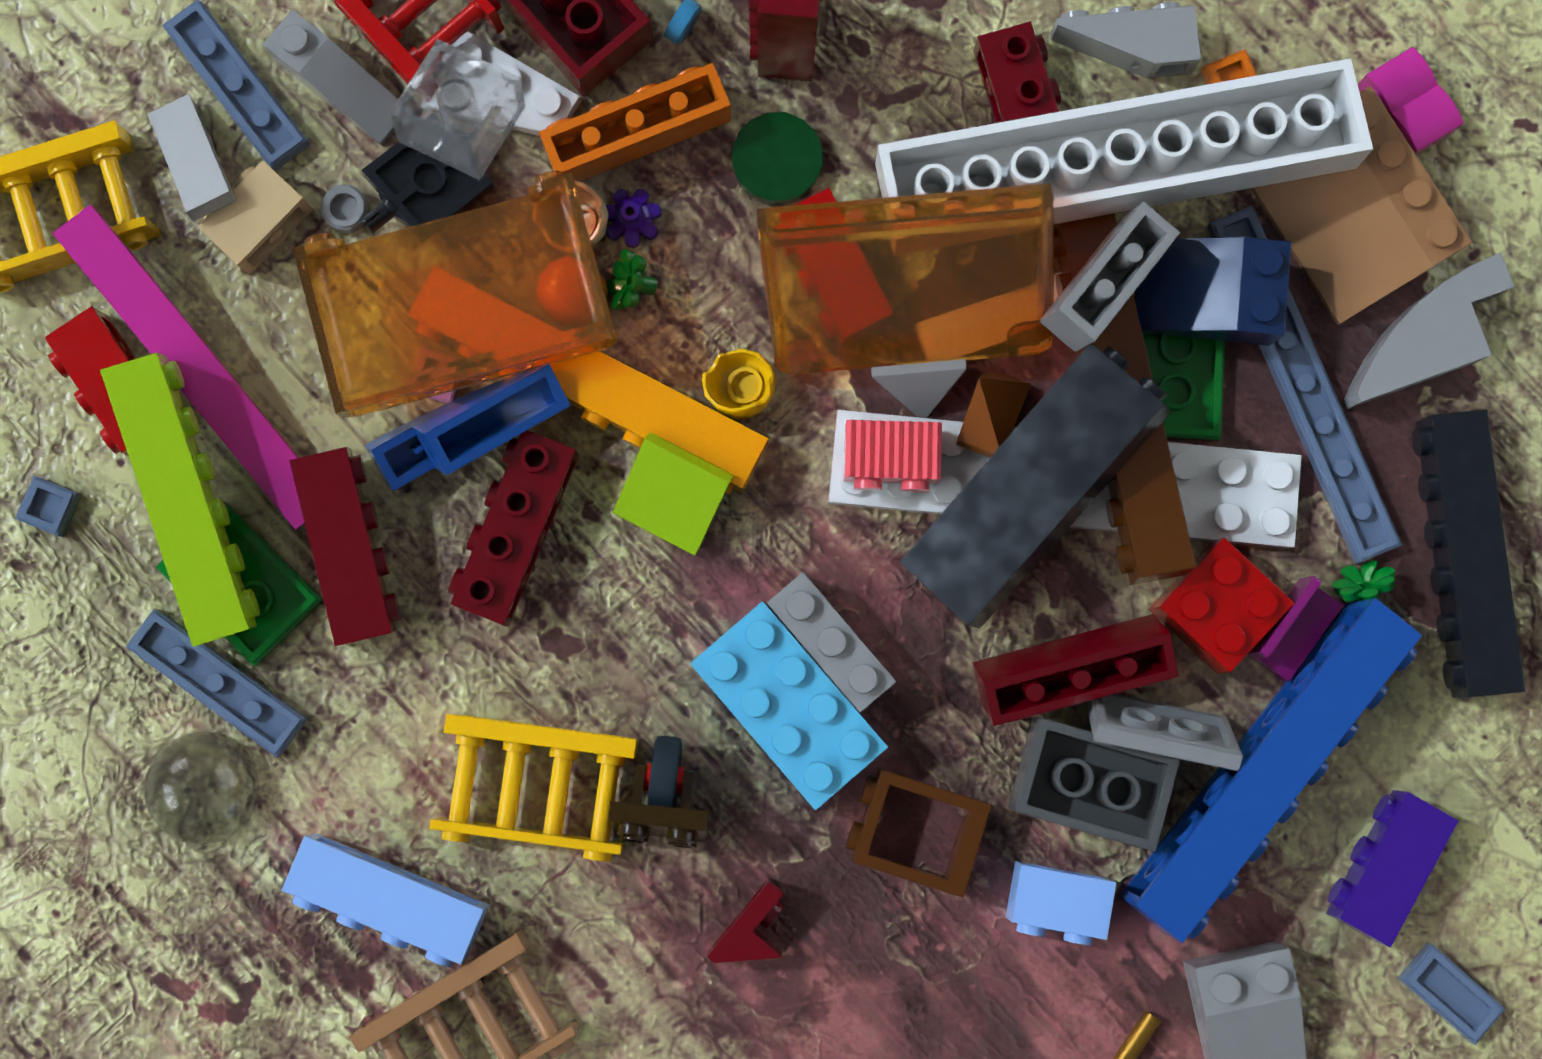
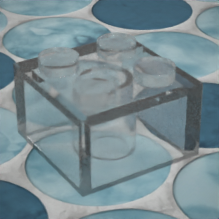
[390,39,525,180]

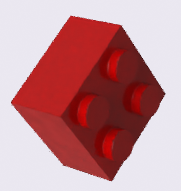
[1149,538,1294,674]

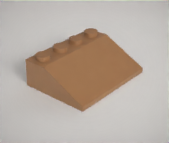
[1250,86,1472,325]

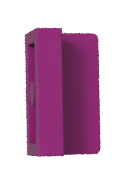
[1247,575,1343,681]

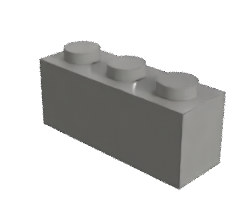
[1039,201,1180,352]
[766,572,896,713]

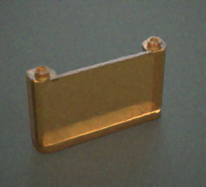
[292,171,618,418]
[757,183,1054,375]

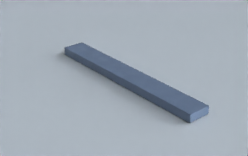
[1207,206,1402,564]

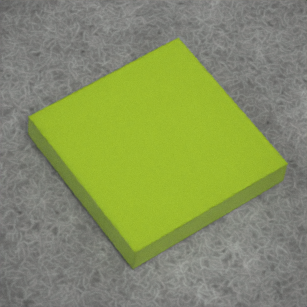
[612,432,734,556]

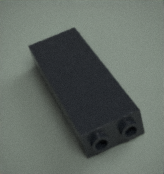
[900,343,1171,629]

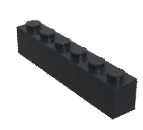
[1412,409,1525,698]

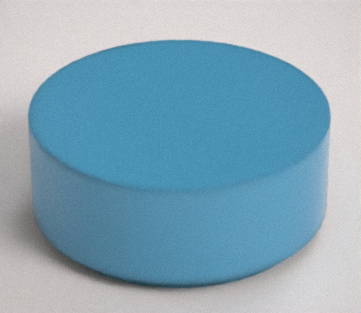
[663,0,702,45]

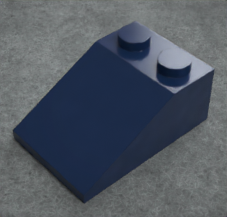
[1134,237,1291,346]

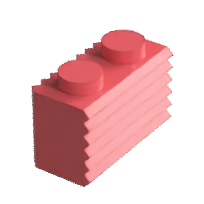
[843,419,942,492]

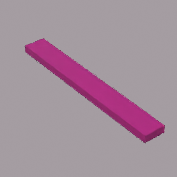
[52,204,305,530]

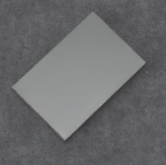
[1086,694,1243,771]

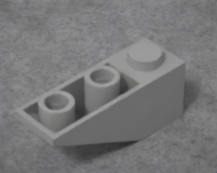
[1050,2,1201,78]

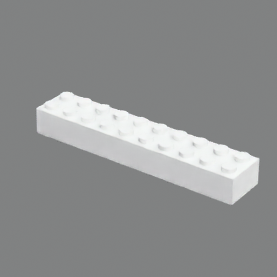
[875,58,1373,254]

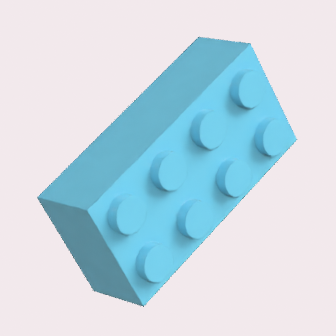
[690,601,888,811]

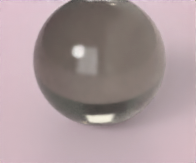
[144,731,260,845]

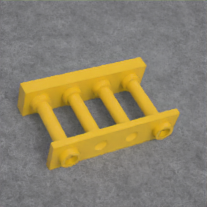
[0,120,161,293]
[429,714,639,862]

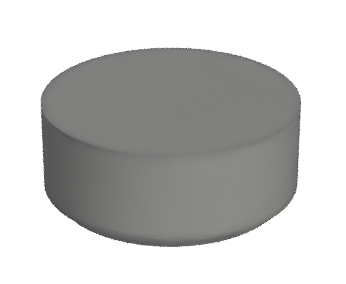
[321,185,370,234]

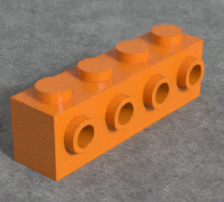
[539,63,731,182]

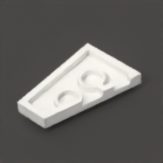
[414,31,581,136]

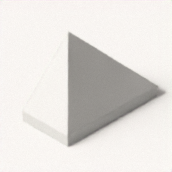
[871,359,966,418]

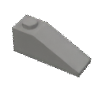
[263,9,410,146]

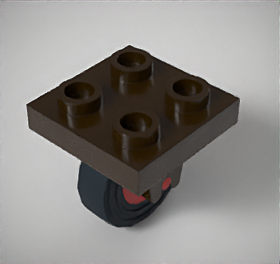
[608,736,709,848]

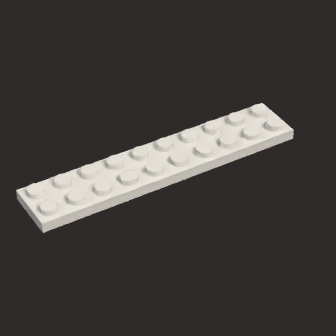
[828,410,1301,549]

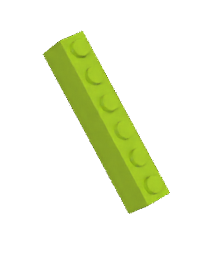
[100,352,260,647]

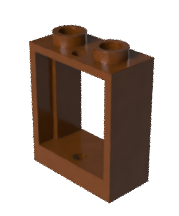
[845,768,992,898]

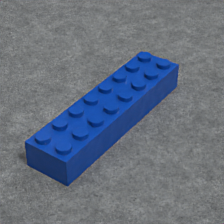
[1118,598,1422,944]

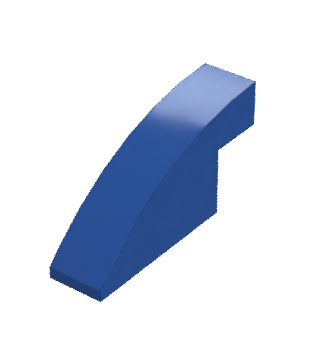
[364,363,571,491]

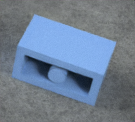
[1006,861,1116,946]

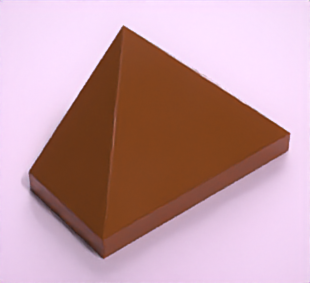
[956,368,1032,457]

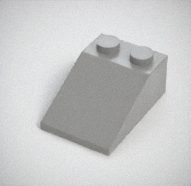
[1183,941,1307,1059]

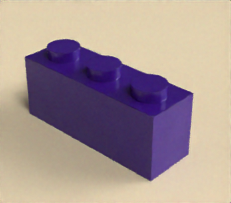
[1326,790,1458,948]

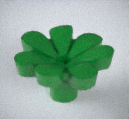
[607,248,657,309]
[1332,561,1395,602]

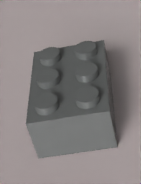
[1008,717,1180,852]

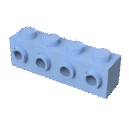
[281,833,490,967]

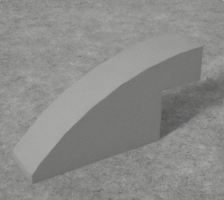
[1344,253,1515,409]

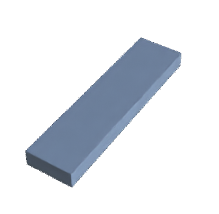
[162,0,311,171]
[126,609,308,757]

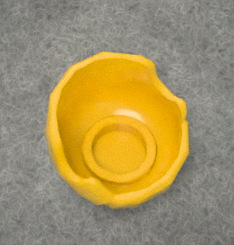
[701,348,777,420]

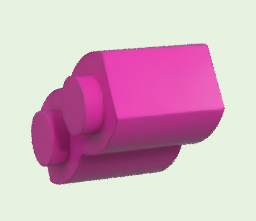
[1358,47,1463,155]

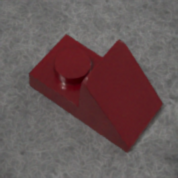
[707,878,785,963]

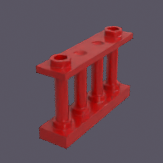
[331,0,505,100]

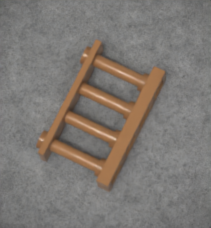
[349,929,580,1059]

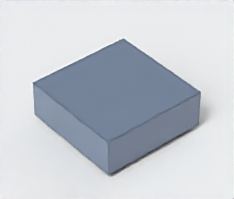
[15,476,82,537]

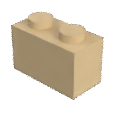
[197,160,314,275]

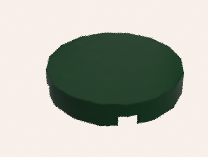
[732,112,823,205]

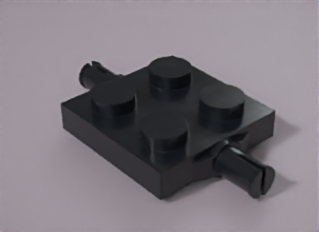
[360,114,496,244]

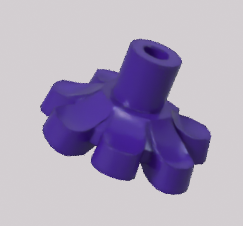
[606,189,662,248]

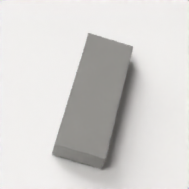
[147,94,236,221]

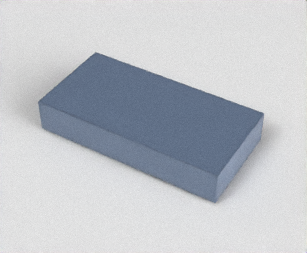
[1397,943,1505,1045]

